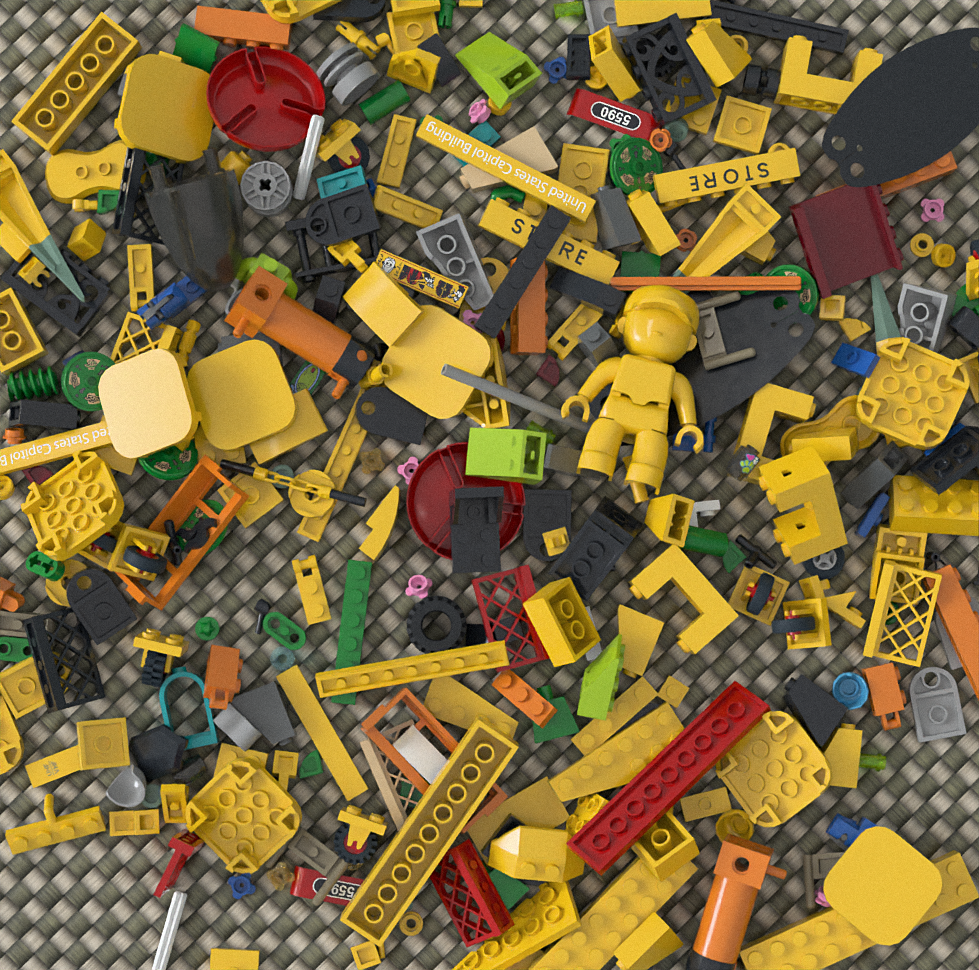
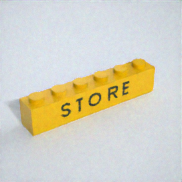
[653,148,800,207]
[478,198,620,285]

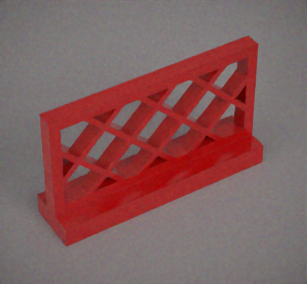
[471,564,550,673]
[153,829,205,898]
[429,839,515,948]

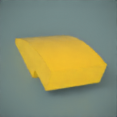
[343,261,425,347]
[249,388,328,465]
[359,485,401,562]
[869,524,928,605]

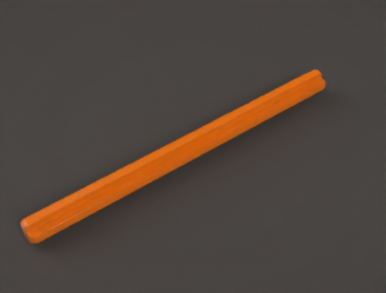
[610,276,801,291]

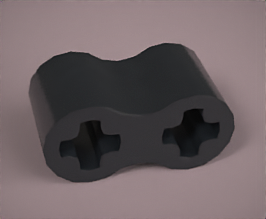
[947,306,979,353]

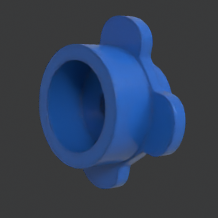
[544,57,567,84]
[228,873,256,899]

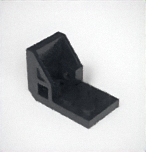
[910,426,979,495]
[449,487,504,574]
[548,496,643,602]

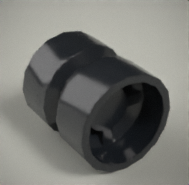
[742,63,781,100]

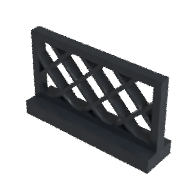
[112,147,184,246]
[23,608,106,714]

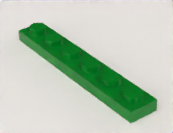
[331,560,372,705]

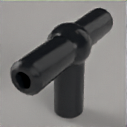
[164,519,183,566]
[735,534,777,569]

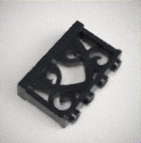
[621,13,717,126]
[0,248,114,337]

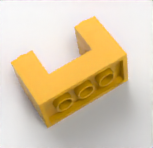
[774,35,883,115]
[727,383,816,485]
[758,445,848,565]
[628,544,739,654]

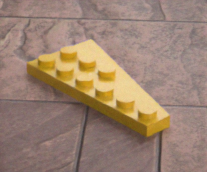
[547,701,685,802]
[452,881,582,970]

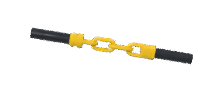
[220,459,367,507]

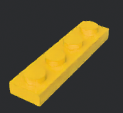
[570,676,658,756]

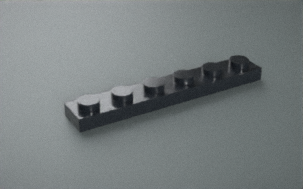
[706,0,849,55]
[474,205,571,339]

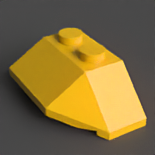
[463,333,511,428]
[488,826,585,883]

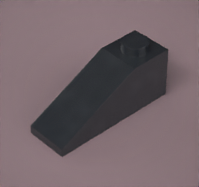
[549,266,625,319]
[312,275,347,325]

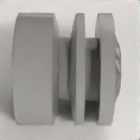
[316,42,380,106]
[240,161,293,218]

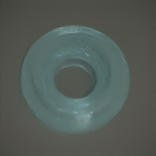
[270,647,295,671]

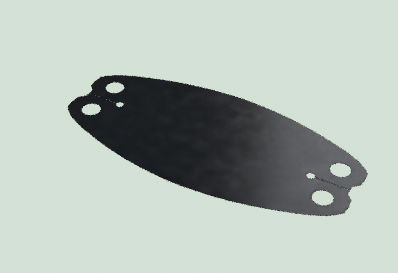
[822,27,979,187]
[589,291,815,446]

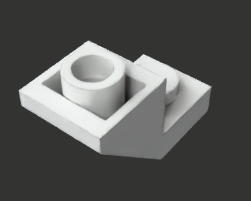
[689,500,720,527]

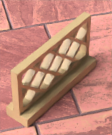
[359,719,431,831]

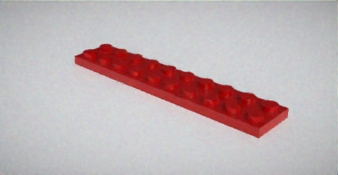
[566,681,771,876]

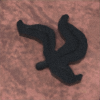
[176,517,217,553]

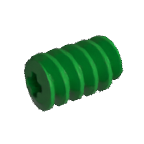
[7,366,60,402]

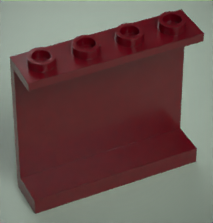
[789,184,904,299]

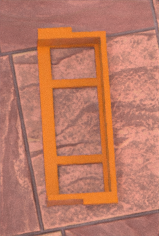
[115,454,249,611]
[360,688,508,834]

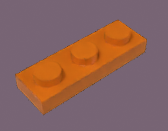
[491,669,558,729]

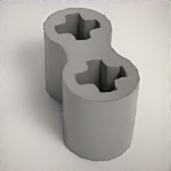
[213,703,262,752]

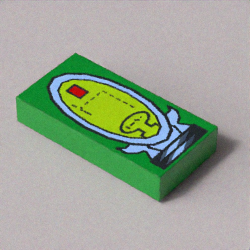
[289,360,326,396]

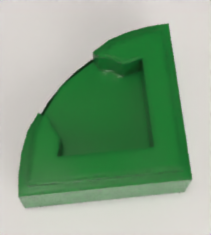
[97,190,119,215]
[722,540,746,574]
[299,750,324,778]

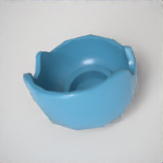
[832,671,869,710]

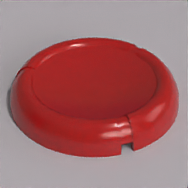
[206,46,325,152]
[406,442,525,560]

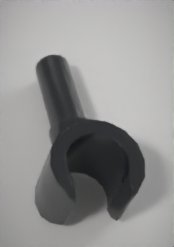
[663,141,686,170]
[373,343,389,358]
[254,599,271,634]

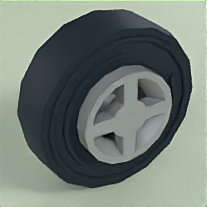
[802,546,845,580]

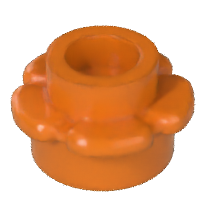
[649,129,673,152]
[676,229,697,252]
[3,427,27,444]

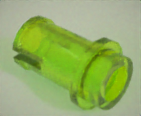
[554,0,583,19]
[526,420,556,446]
[859,753,886,772]

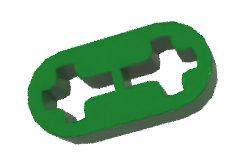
[26,551,65,582]

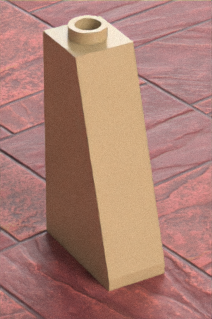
[459,126,558,193]

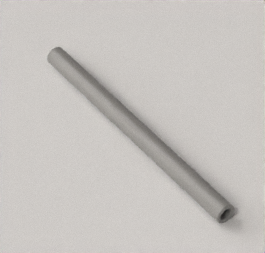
[441,363,592,433]

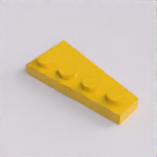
[423,676,519,739]

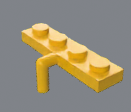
[5,794,106,855]

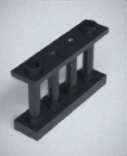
[285,211,381,283]

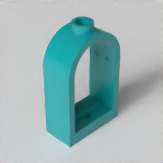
[159,666,220,750]

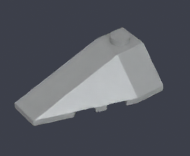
[416,213,494,311]
[898,283,957,353]

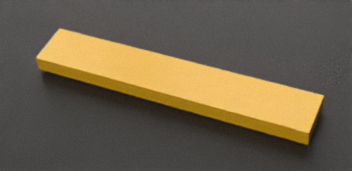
[276,664,369,801]

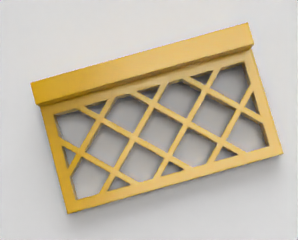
[110,312,183,364]
[863,559,942,667]

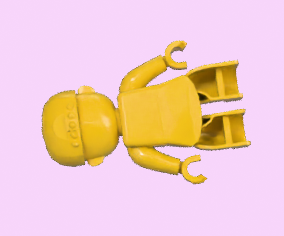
[561,285,704,495]

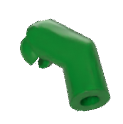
[490,185,526,203]

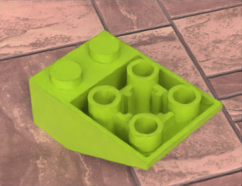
[455,32,542,109]
[465,428,547,485]
[577,634,625,721]

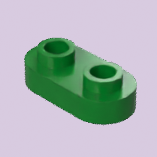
[263,612,307,650]
[0,637,32,662]

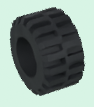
[406,596,467,654]

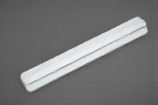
[293,115,324,200]
[152,891,187,970]

